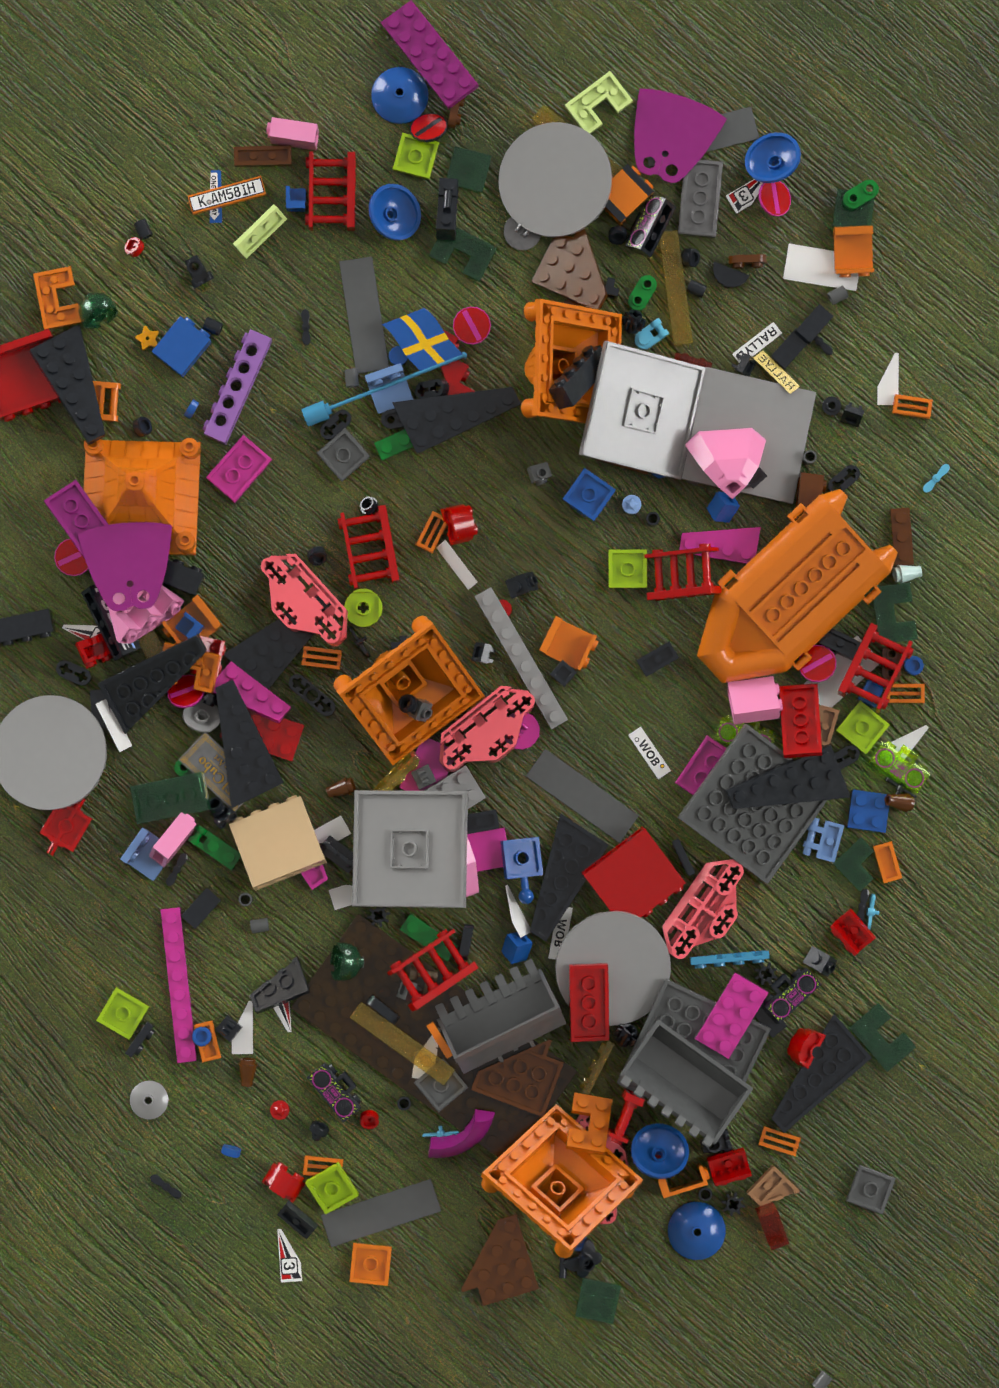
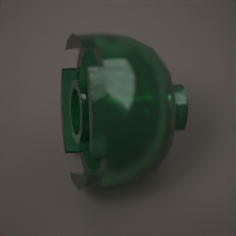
[78,293,118,329]
[330,942,364,981]

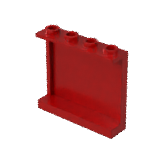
[0,329,61,422]
[581,826,686,918]

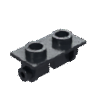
[321,835,353,873]

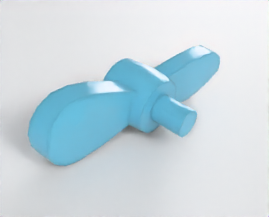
[923,464,950,493]
[866,894,879,930]
[423,1126,459,1137]

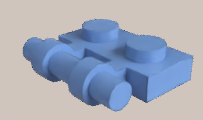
[803,818,844,863]

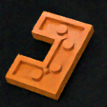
[33,266,82,330]
[163,642,221,693]
[566,1092,612,1155]

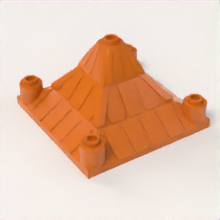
[521,299,622,424]
[84,438,201,556]
[334,616,485,765]
[481,1104,643,1258]

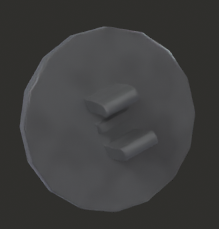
[504,217,541,250]

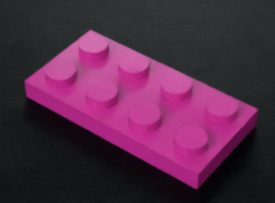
[695,972,768,1059]

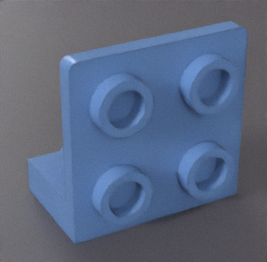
[365,363,413,414]
[120,828,163,881]

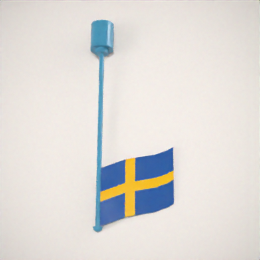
[302,308,467,427]

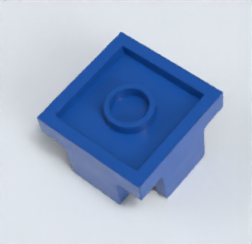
[562,468,616,522]

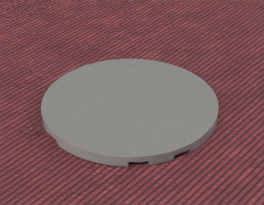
[499,122,612,237]
[0,695,107,811]
[555,911,671,1026]

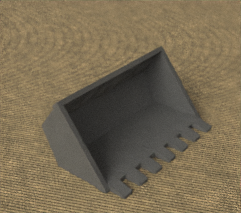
[435,959,566,1074]
[619,1020,753,1148]

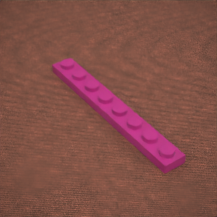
[161,907,197,1063]

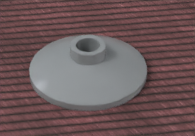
[183,700,220,732]
[130,1081,168,1119]

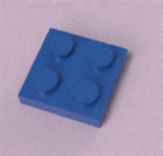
[847,789,889,833]

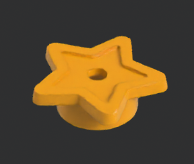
[135,326,159,350]

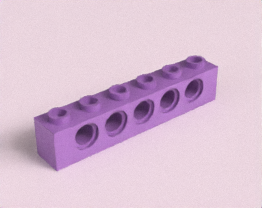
[203,329,272,445]

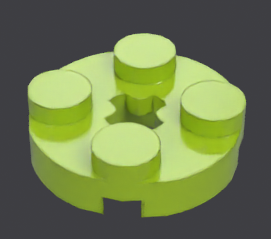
[344,589,383,627]

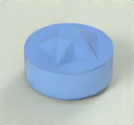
[622,495,641,515]

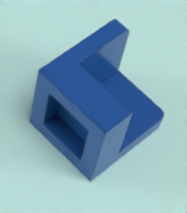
[286,186,306,212]
[707,492,740,523]
[175,612,205,638]
[856,679,884,708]
[501,932,533,964]

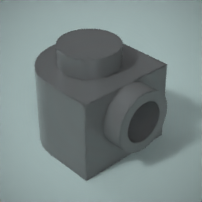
[527,462,552,486]
[407,698,433,722]

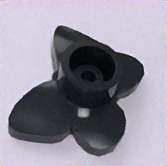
[562,1238,602,1278]

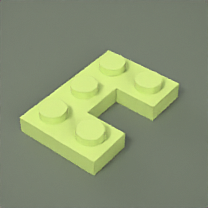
[565,71,633,134]

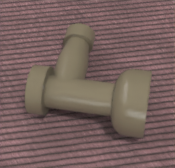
[409,964,438,994]

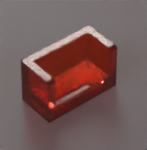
[755,1202,789,1250]

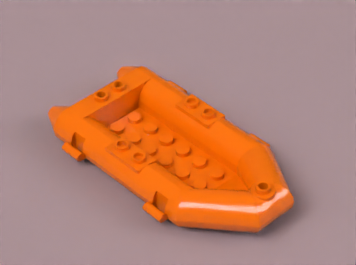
[697,489,898,683]

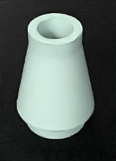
[892,565,922,584]

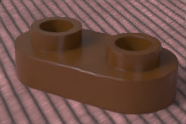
[448,98,465,129]
[728,254,767,269]
[881,647,901,682]

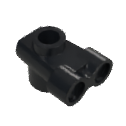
[184,255,214,289]
[207,797,237,829]
[700,1129,732,1154]

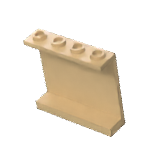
[229,795,327,891]

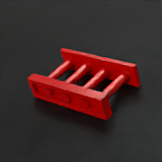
[305,151,356,231]
[338,505,400,590]
[644,543,721,601]
[838,623,914,714]
[387,929,478,1011]
[608,1088,645,1145]

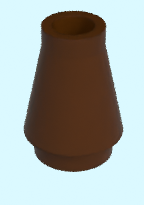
[326,777,356,798]
[885,793,915,812]
[238,1057,258,1087]

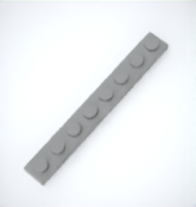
[474,587,568,729]

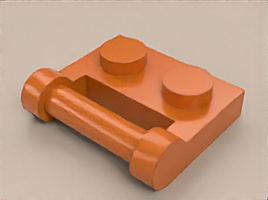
[93,381,121,422]

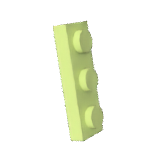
[233,204,287,259]

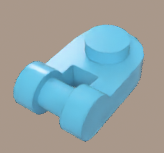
[635,318,670,350]

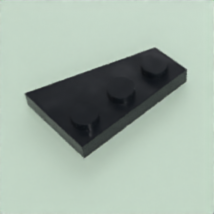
[250,956,310,1014]

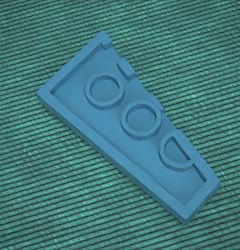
[689,950,770,969]

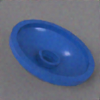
[371,67,428,124]
[745,133,801,183]
[369,184,421,241]
[631,1124,689,1179]
[668,1201,726,1260]

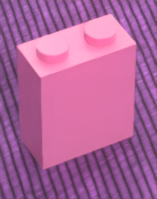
[266,117,319,151]
[728,676,783,725]
[149,812,196,868]

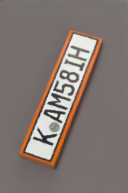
[188,176,266,215]

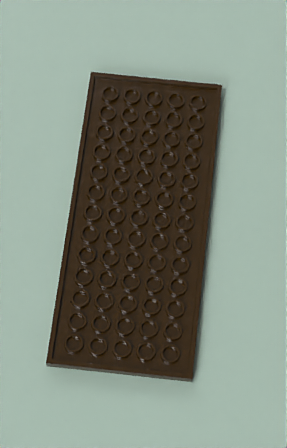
[291,914,577,1158]

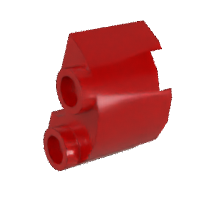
[440,504,478,545]
[75,633,113,669]
[787,1028,826,1069]
[261,1162,305,1203]

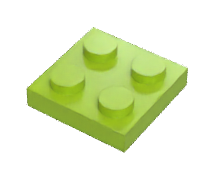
[393,132,439,180]
[608,549,647,588]
[836,701,890,755]
[96,987,150,1040]
[305,1162,359,1214]

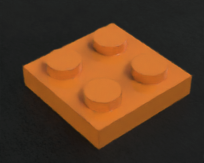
[349,1243,392,1286]

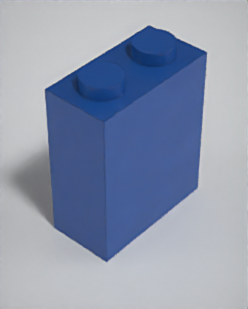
[152,316,212,377]

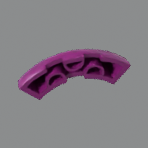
[428,1109,495,1158]

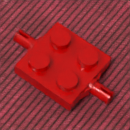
[40,799,93,856]

